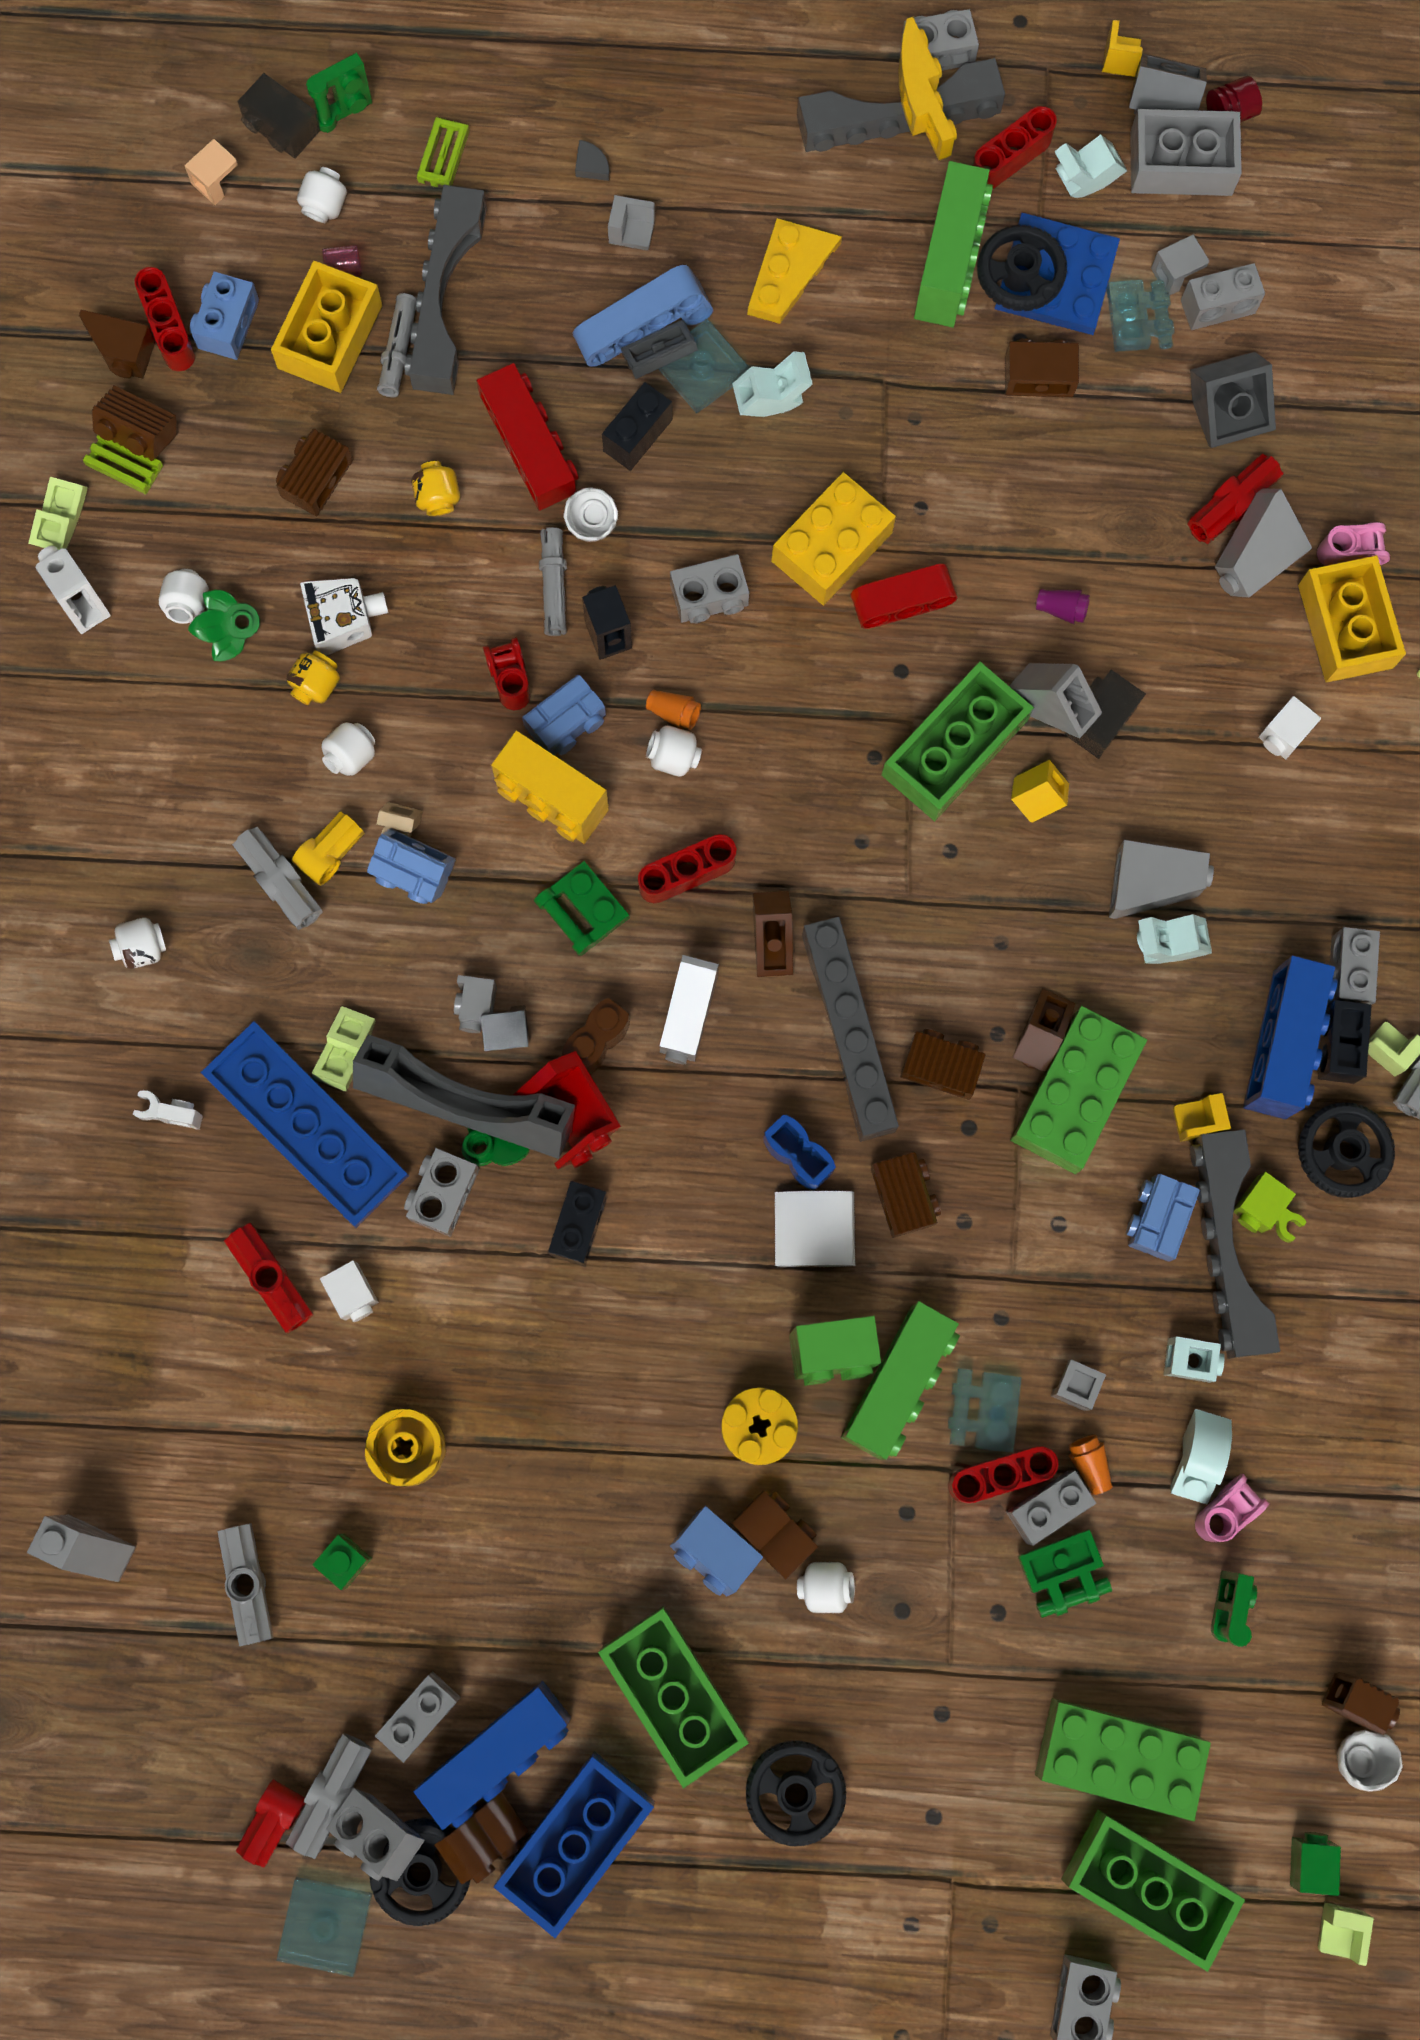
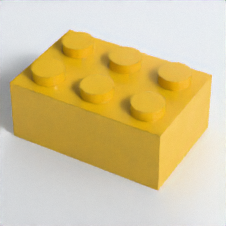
[271,260,382,393]
[771,472,896,606]
[1298,555,1406,683]
[491,730,609,844]

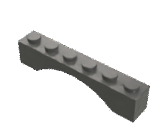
[797,58,1005,152]
[405,185,487,395]
[802,917,899,1142]
[353,1034,575,1159]
[1190,1130,1280,1359]

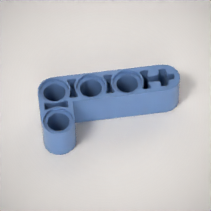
[572,265,713,367]

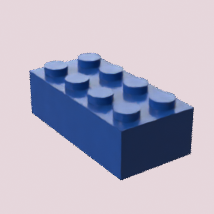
[1243,956,1338,1119]
[413,1680,571,1830]
[494,1751,655,1939]

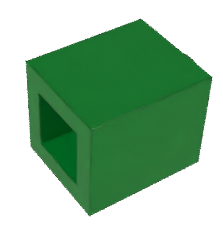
[312,1534,373,1590]
[1290,1832,1341,1896]

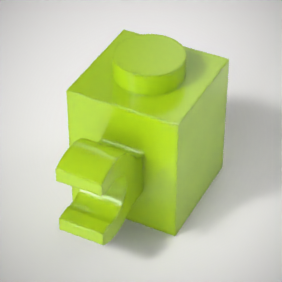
[1234,1172,1307,1243]

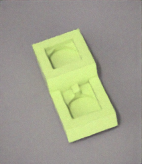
[28,477,88,550]
[312,1006,375,1092]

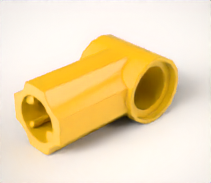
[292,811,365,886]

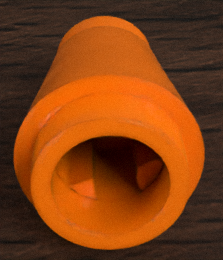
[646,689,701,730]
[1069,1435,1113,1495]

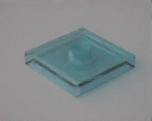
[659,319,750,414]
[276,1877,373,1977]

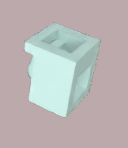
[1164,1336,1225,1383]

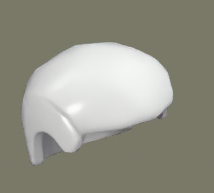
[563,488,618,542]
[1337,1730,1403,1792]

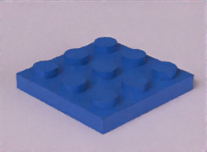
[995,213,1120,335]

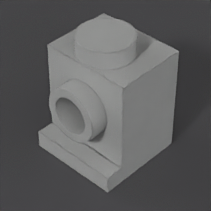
[454,975,497,1033]

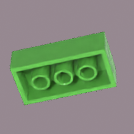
[914,161,993,328]
[881,662,1034,822]
[1010,1006,1147,1175]
[841,1301,960,1460]
[789,1316,881,1386]
[598,1606,749,1788]
[1035,1698,1211,1822]
[1061,1809,1245,1972]

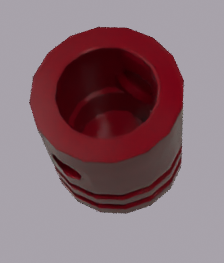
[1206,75,1262,123]

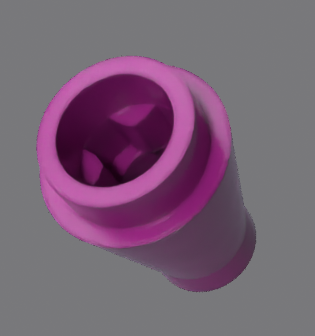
[1036,589,1090,624]

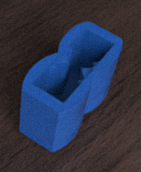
[763,1115,836,1191]

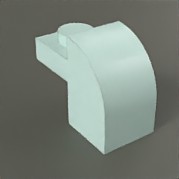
[1054,134,1127,198]
[732,351,813,417]
[1137,914,1212,964]
[1171,1409,1232,1504]

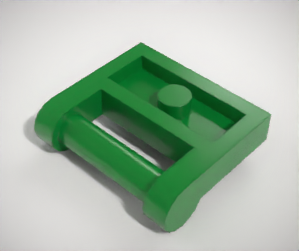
[306,53,372,133]
[534,861,630,956]
[1211,1570,1257,1647]

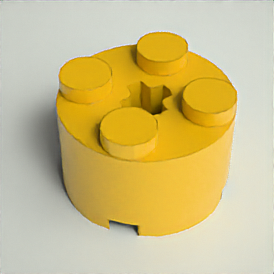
[721,1388,798,1465]
[365,1409,446,1487]

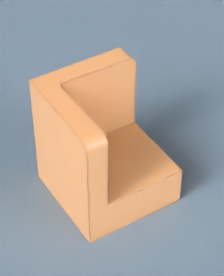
[184,139,238,205]

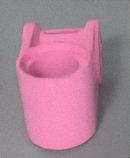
[1317,523,1390,566]
[1195,1474,1270,1542]

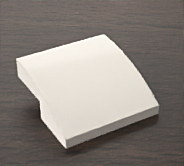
[775,1191,855,1267]

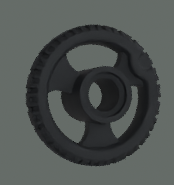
[977,225,1067,311]
[1298,1102,1395,1198]
[746,1740,846,1846]
[369,1818,470,1926]

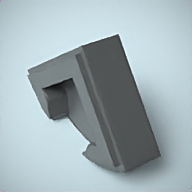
[575,140,609,181]

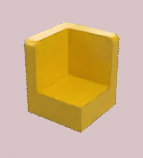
[1102,20,1143,77]
[1011,759,1069,822]
[1173,1093,1231,1142]

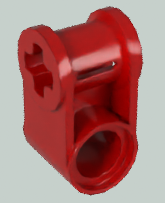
[483,637,531,711]

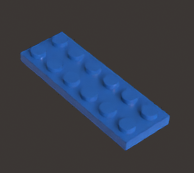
[200,1021,409,1228]

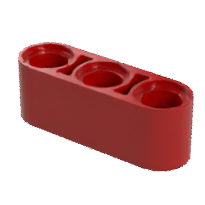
[973,106,1057,189]
[134,267,195,371]
[850,564,958,629]
[638,834,737,903]
[948,1446,1059,1503]

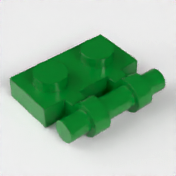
[1017,1529,1112,1618]

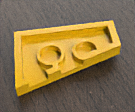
[747,218,842,324]

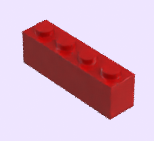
[476,363,579,511]

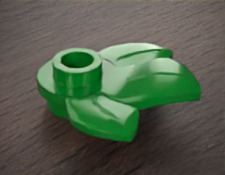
[188,589,260,661]
[462,1128,530,1166]

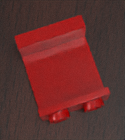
[513,1051,621,1169]

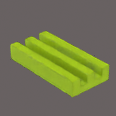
[417,117,469,187]
[83,435,163,495]

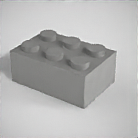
[1130,109,1242,196]

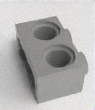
[901,9,979,71]
[1181,263,1265,330]
[670,554,749,623]
[1327,927,1380,1005]
[404,1148,480,1237]
[1006,1471,1097,1546]
[375,1672,461,1763]
[326,1788,425,1881]
[1050,1954,1121,2040]

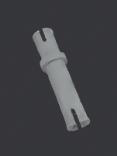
[377,293,417,397]
[539,528,567,636]

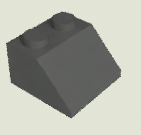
[1129,53,1207,115]
[1190,352,1276,448]

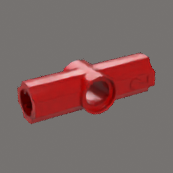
[1187,454,1284,544]
[224,1223,314,1333]

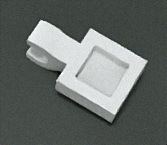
[133,1091,203,1130]

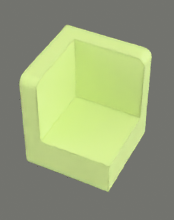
[1368,1022,1420,1077]
[1317,1902,1374,1966]

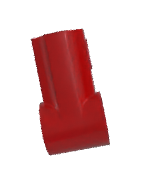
[236,1779,305,1868]

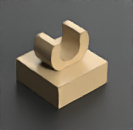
[377,802,422,837]

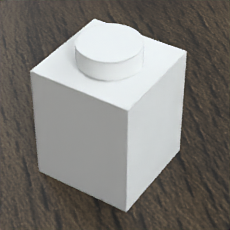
[1258,696,1321,760]
[320,1261,379,1322]

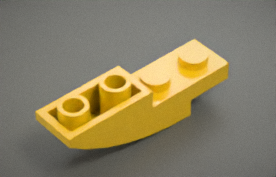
[898,17,957,160]

